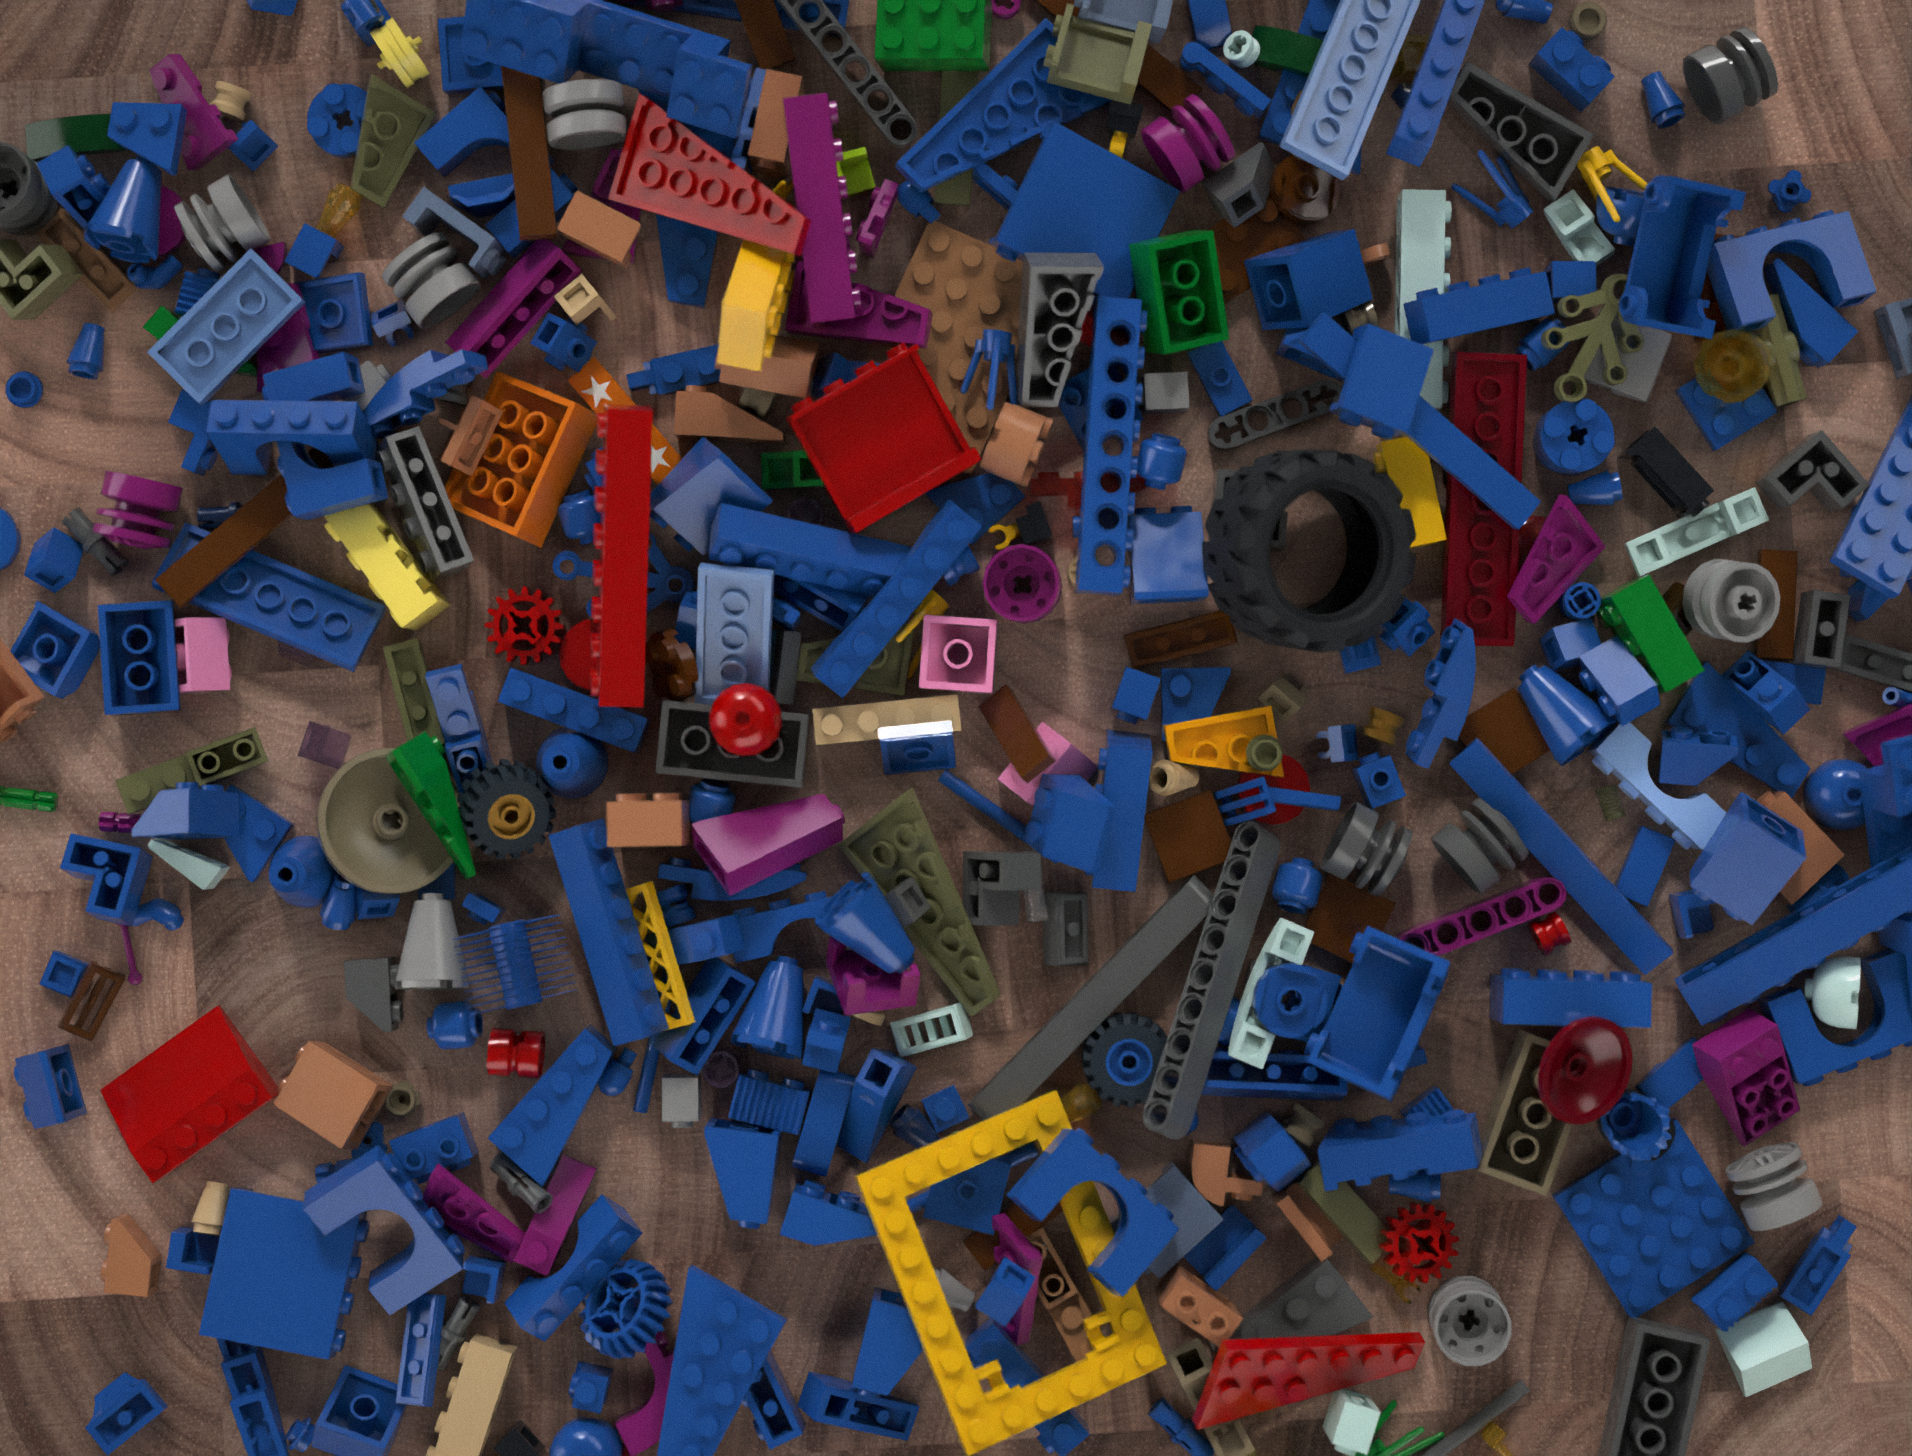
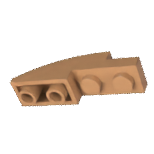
[1026,1228,1105,1362]

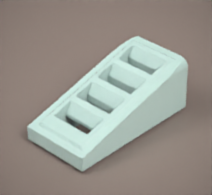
[148,839,230,890]
[890,1002,973,1057]

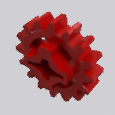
[484,586,566,666]
[1379,1202,1460,1284]

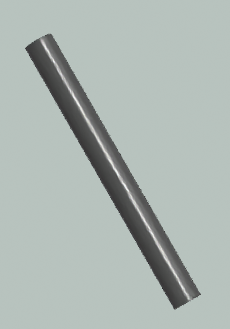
[1421,1379,1530,1456]

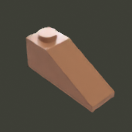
[674,385,786,444]

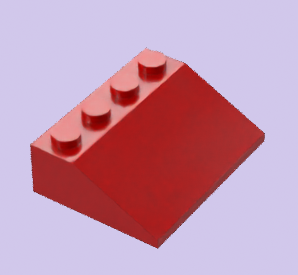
[100,1005,278,1183]

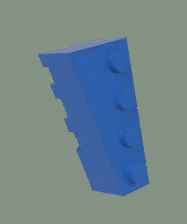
[1085,730,1153,892]
[488,1024,617,1187]
[1317,1110,1483,1191]
[1233,1111,1312,1194]

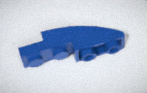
[363,349,488,439]
[1405,618,1476,769]
[425,663,492,793]
[657,857,808,901]

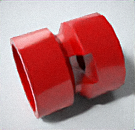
[487,1028,546,1079]

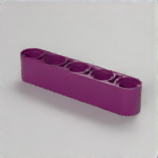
[1395,876,1567,956]

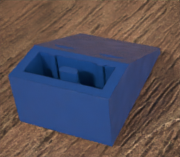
[780,1179,877,1246]

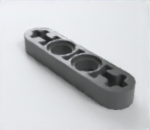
[1207,379,1342,451]

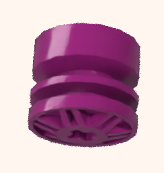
[1140,94,1235,194]
[92,471,183,550]
[983,544,1063,624]

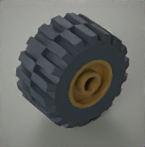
[457,759,556,859]

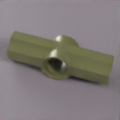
[1752,294,1807,408]

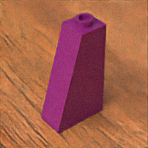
[691,793,845,896]

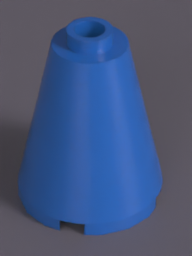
[83,156,162,263]
[1518,665,1617,766]
[536,727,608,799]
[269,836,339,908]
[815,872,915,974]
[730,956,804,1059]

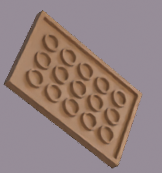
[864,221,1023,476]

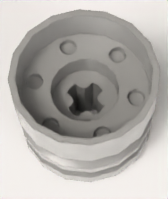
[174,174,271,272]
[381,232,481,329]
[1725,1142,1822,1231]
[1428,1276,1511,1366]

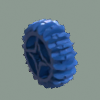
[578,1258,673,1359]

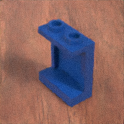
[1329,323,1434,439]

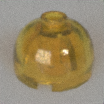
[1694,328,1772,403]

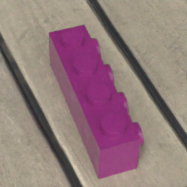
[445,239,583,379]

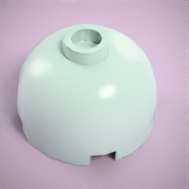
[1804,956,1861,1029]

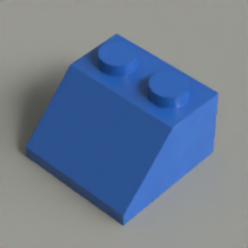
[1025,774,1116,873]
[132,782,239,841]
[14,1044,87,1129]
[312,1365,408,1456]

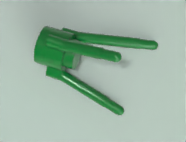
[1356,1400,1445,1456]

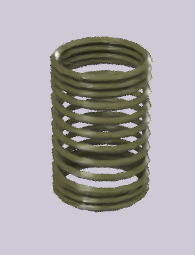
[1595,784,1626,821]

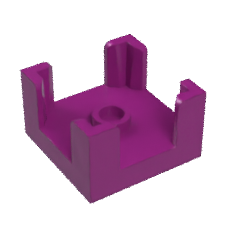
[826,935,920,1016]

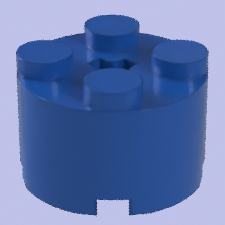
[1532,399,1615,476]

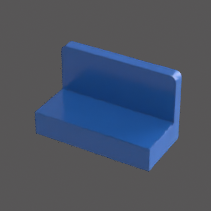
[1184,1204,1267,1291]

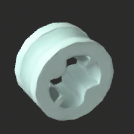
[1223,30,1260,68]

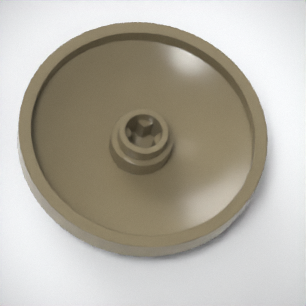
[316,748,465,894]

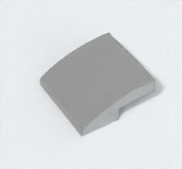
[1584,309,1673,404]

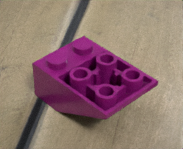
[1692,1008,1800,1147]

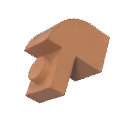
[1189,1139,1263,1206]

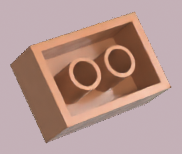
[607,793,693,847]

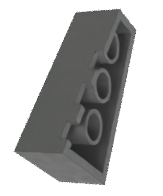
[1447,62,1594,203]
[1015,253,1104,407]

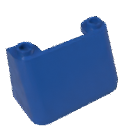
[1619,175,1746,339]
[1304,926,1451,1102]

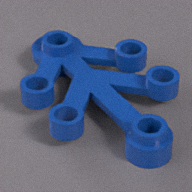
[553,532,694,617]

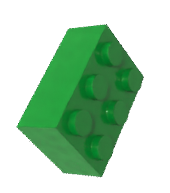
[874,0,993,72]
[1129,230,1229,355]
[1596,575,1705,694]

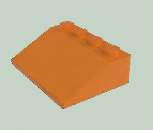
[444,371,597,548]

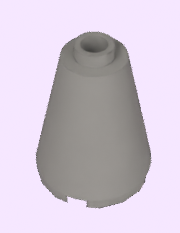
[395,893,469,991]

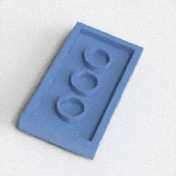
[147,248,306,405]
[695,563,774,705]

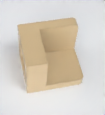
[553,274,616,325]

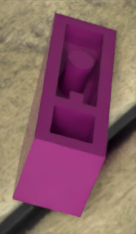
[514,1154,597,1276]

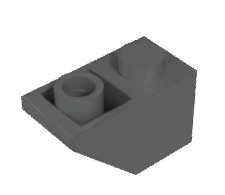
[1202,142,1275,228]
[344,956,404,1032]

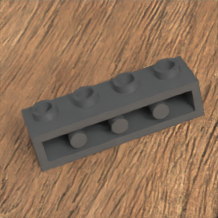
[376,426,474,582]

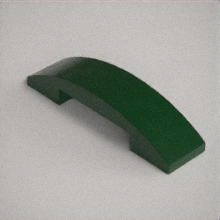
[1252,25,1392,107]
[25,113,131,162]

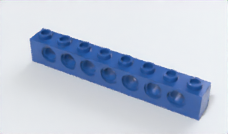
[1075,296,1147,596]

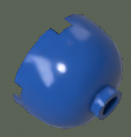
[1595,187,1644,246]
[1803,759,1868,831]
[550,1416,623,1456]

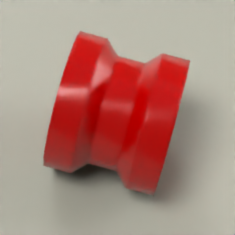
[1528,911,1572,956]

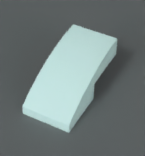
[1543,189,1615,266]

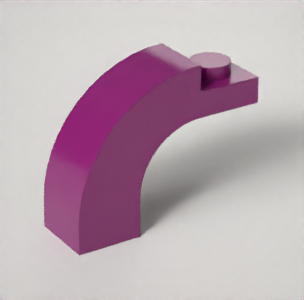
[615,1331,675,1456]

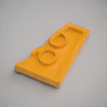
[1163,705,1284,777]

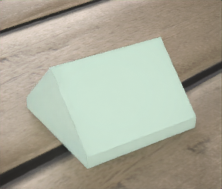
[1715,1301,1812,1397]

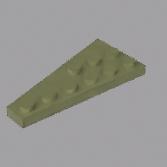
[838,787,1001,1017]

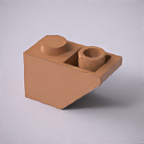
[100,1214,161,1297]

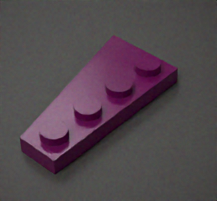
[785,260,933,349]

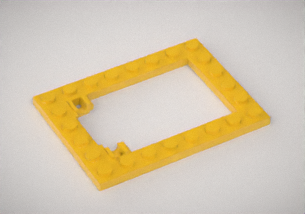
[854,1090,1167,1456]

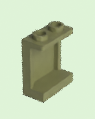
[1043,3,1152,105]

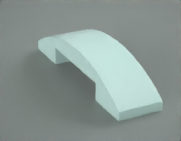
[1624,487,1769,577]
[1228,918,1314,1069]

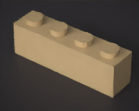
[812,694,962,746]
[426,1333,517,1456]

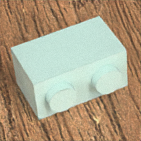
[1322,1388,1381,1456]

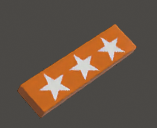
[567,357,683,485]

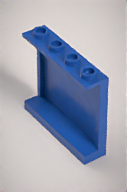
[989,121,1180,306]
[198,1187,370,1360]

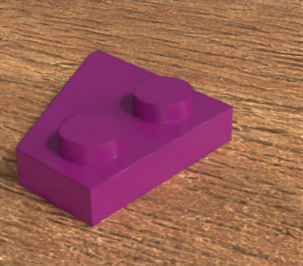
[855,179,899,258]

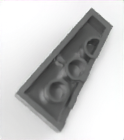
[1209,1257,1374,1355]

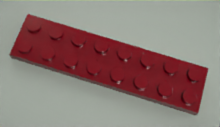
[1440,352,1527,647]

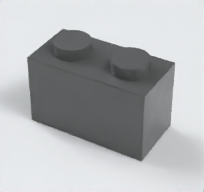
[1791,590,1851,669]

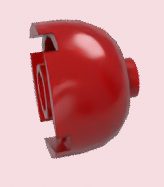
[709,683,783,756]

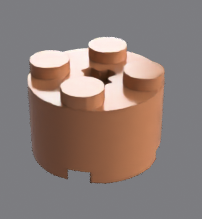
[980,402,1054,487]

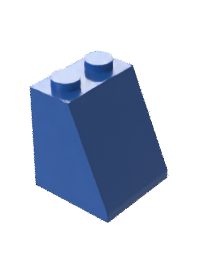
[1244,229,1373,330]
[650,437,773,556]
[1127,506,1209,604]
[1690,792,1806,925]
[704,1118,782,1229]
[851,1287,924,1398]

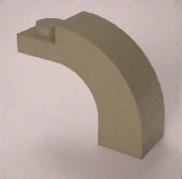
[1166,1337,1257,1456]

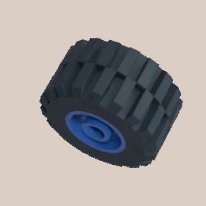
[1082,1012,1167,1108]

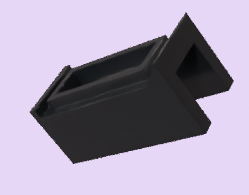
[1617,427,1715,518]

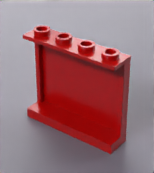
[786,342,982,533]

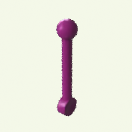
[116,923,142,985]

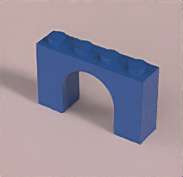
[414,86,578,259]
[1707,210,1877,337]
[262,352,388,520]
[206,400,379,475]
[1757,948,1912,1086]
[1007,1128,1180,1297]
[303,1145,465,1315]

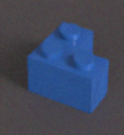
[60,833,153,927]

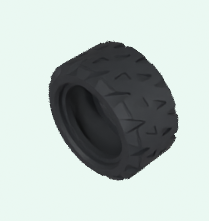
[1202,449,1417,653]

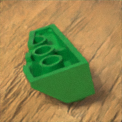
[385,731,476,880]

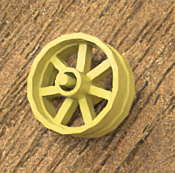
[370,17,430,88]

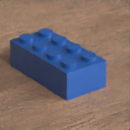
[1489,968,1652,1028]

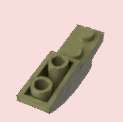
[115,727,268,815]

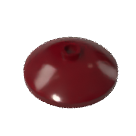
[1538,1016,1633,1125]

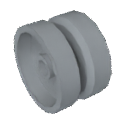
[542,79,628,150]
[1682,559,1781,643]

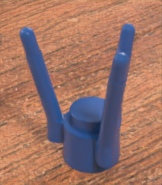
[1451,150,1534,229]
[960,329,1018,410]

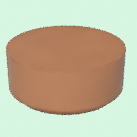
[1360,243,1391,268]

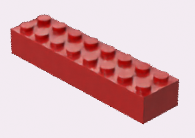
[589,404,653,707]

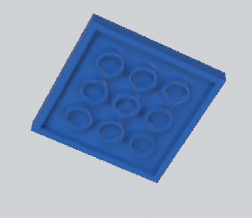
[1552,1118,1755,1318]

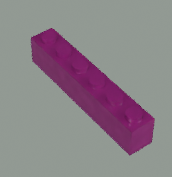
[783,93,862,323]

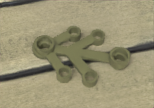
[1541,273,1644,403]

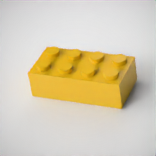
[717,239,796,372]

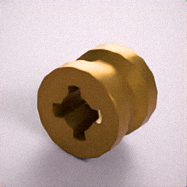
[1360,706,1405,746]

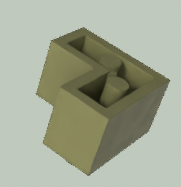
[0,239,84,320]

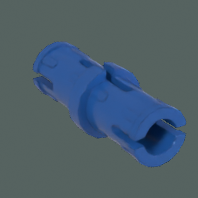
[1147,1397,1214,1456]

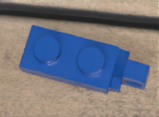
[626,344,721,396]
[1777,1215,1857,1316]

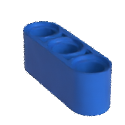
[791,1069,856,1177]

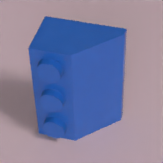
[97,600,180,716]

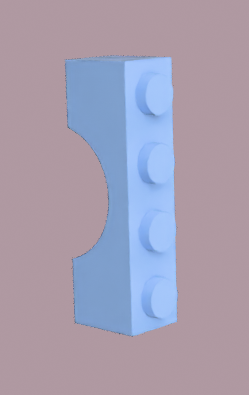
[1588,719,1726,850]

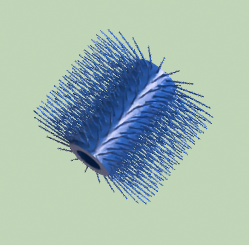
[453,914,578,1015]

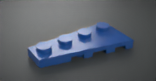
[1665,661,1811,798]

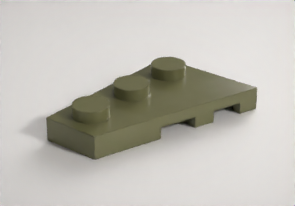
[350,74,436,208]
[796,626,915,696]

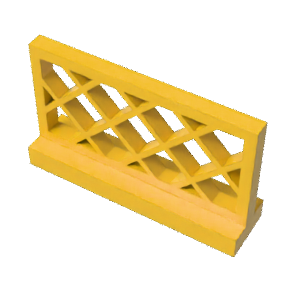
[626,881,695,1031]

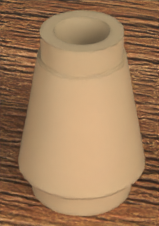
[1149,760,1199,796]
[191,1181,228,1236]

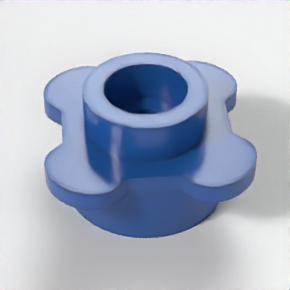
[1768,170,1811,213]
[351,1121,387,1159]

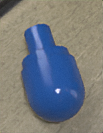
[897,180,941,224]
[598,1047,637,1096]

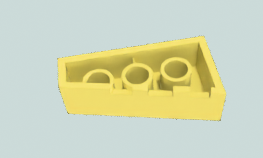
[324,503,450,631]

